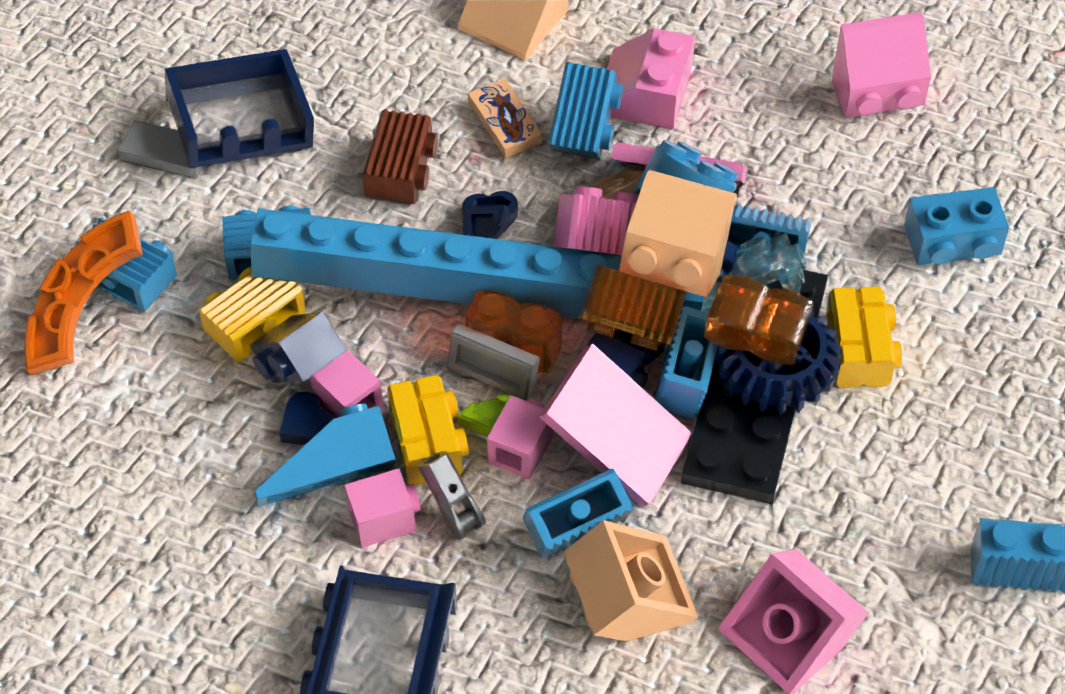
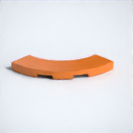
[24,210,143,375]

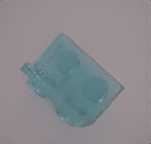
[729,233,807,302]

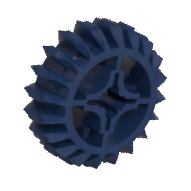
[715,297,842,416]

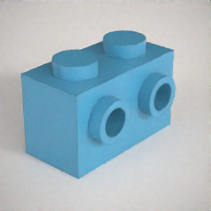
[904,187,1009,265]

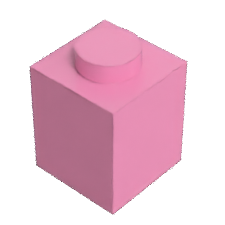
[310,349,383,418]
[487,395,553,479]
[344,468,421,548]

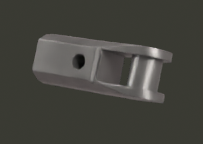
[418,451,486,540]

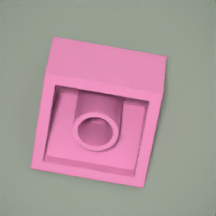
[831,12,931,118]
[606,28,695,129]
[718,549,869,694]

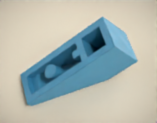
[255,403,395,507]

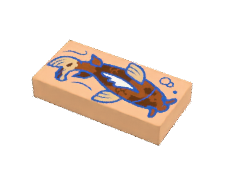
[468,79,543,159]

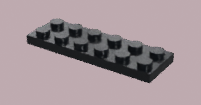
[681,258,828,505]

